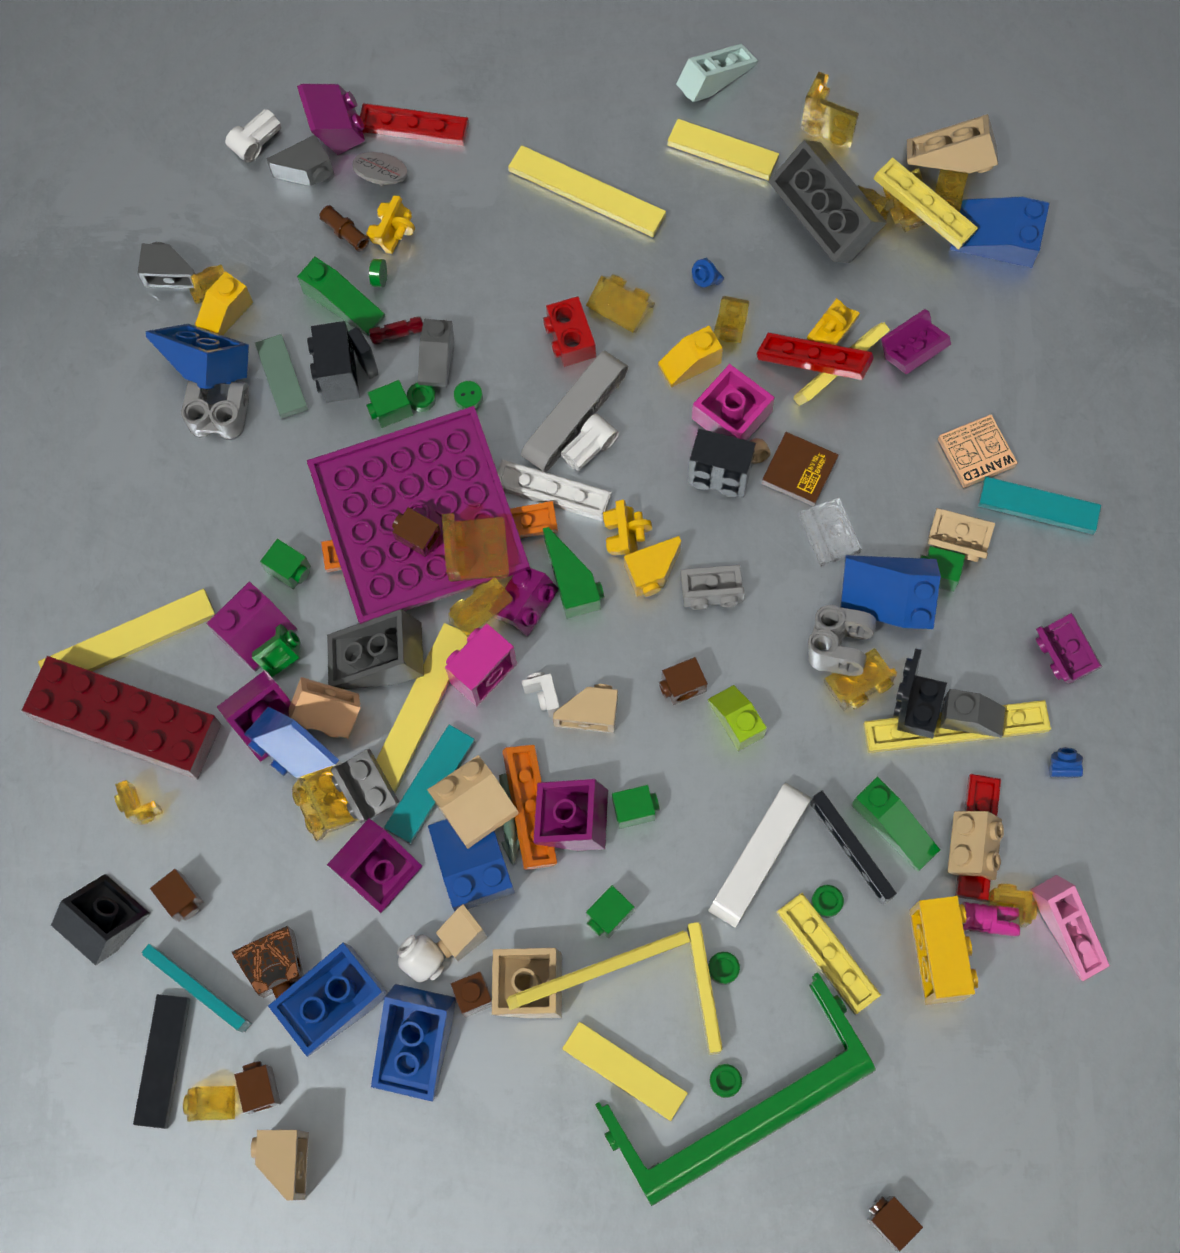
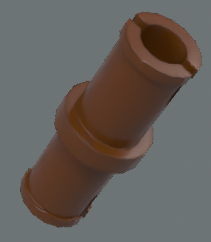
[319,205,369,252]

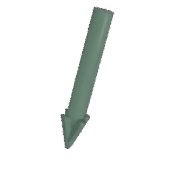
[499,774,520,865]

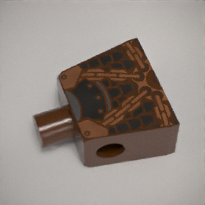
[232,926,304,998]

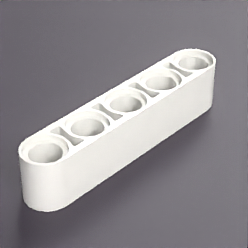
[708,782,812,928]

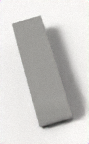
[521,350,628,472]

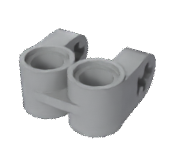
[181,380,249,439]
[808,605,877,676]

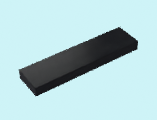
[810,790,897,904]
[133,994,190,1129]

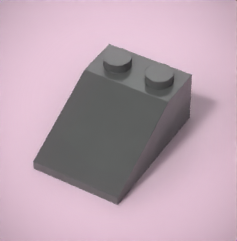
[327,609,424,689]

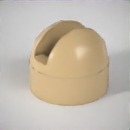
[750,438,771,464]

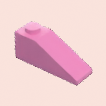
[1030,875,1110,981]

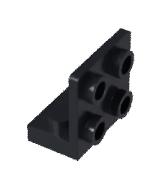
[893,648,947,739]

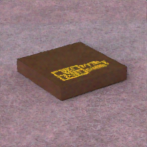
[761,432,839,507]

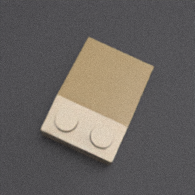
[907,114,998,173]

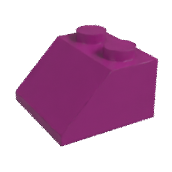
[297,84,365,155]
[206,581,297,672]
[217,670,291,762]
[534,779,608,851]
[327,818,422,913]

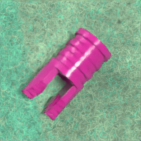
[962,902,1020,936]

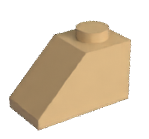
[553,684,618,733]
[436,904,487,961]

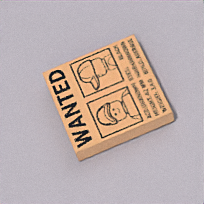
[938,415,1018,488]

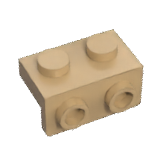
[927,508,995,562]
[947,811,1004,880]

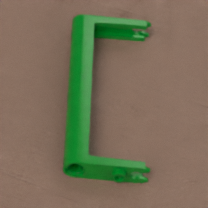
[595,972,876,1206]

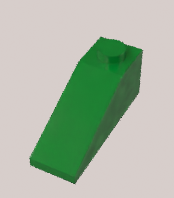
[297,256,385,336]
[543,527,605,619]
[851,777,940,872]

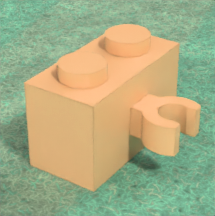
[289,677,361,739]

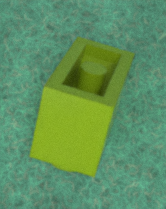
[708,685,767,752]

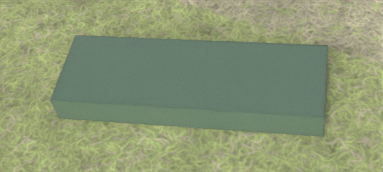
[255,334,308,419]

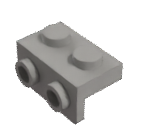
[681,565,745,610]

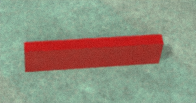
[360,103,469,146]
[756,332,874,380]
[955,774,1001,902]

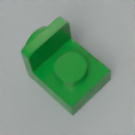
[252,624,301,677]

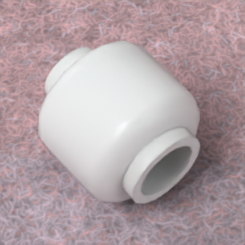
[397,935,444,983]

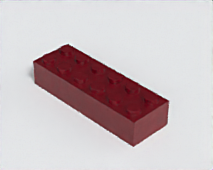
[21,656,222,780]

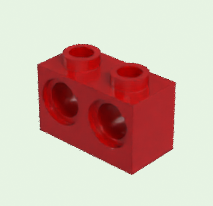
[543,296,596,367]

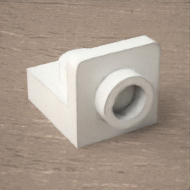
[522,672,560,718]

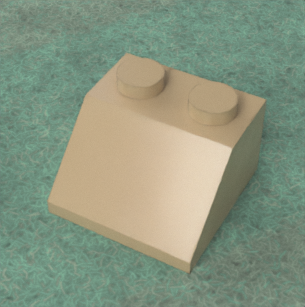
[427,755,519,849]
[492,948,562,1019]
[251,1130,309,1200]

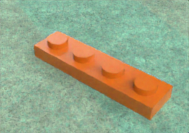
[502,745,557,870]

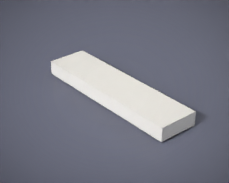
[497,459,612,521]

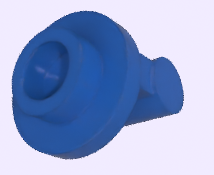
[692,257,724,287]
[1049,747,1083,777]

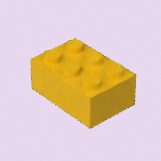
[909,896,978,1005]

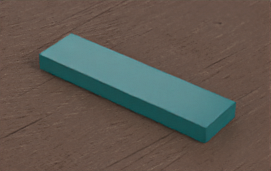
[978,477,1101,535]
[384,724,476,845]
[141,944,252,1033]

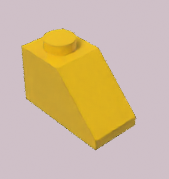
[195,271,253,335]
[658,325,723,387]
[624,536,681,597]

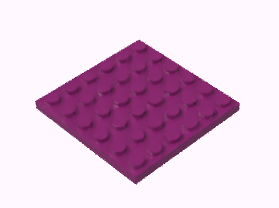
[307,406,530,624]

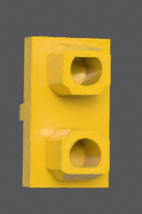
[366,195,415,254]
[807,298,860,345]
[603,499,652,555]

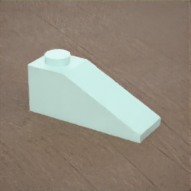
[676,44,758,102]

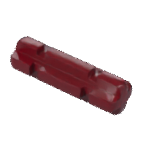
[369,316,423,344]

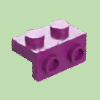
[881,309,951,375]
[489,568,558,636]
[1035,613,1102,684]

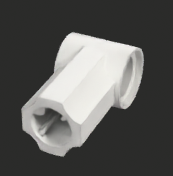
[225,109,282,163]
[561,413,619,471]

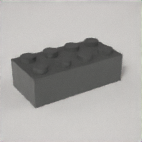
[768,140,887,263]

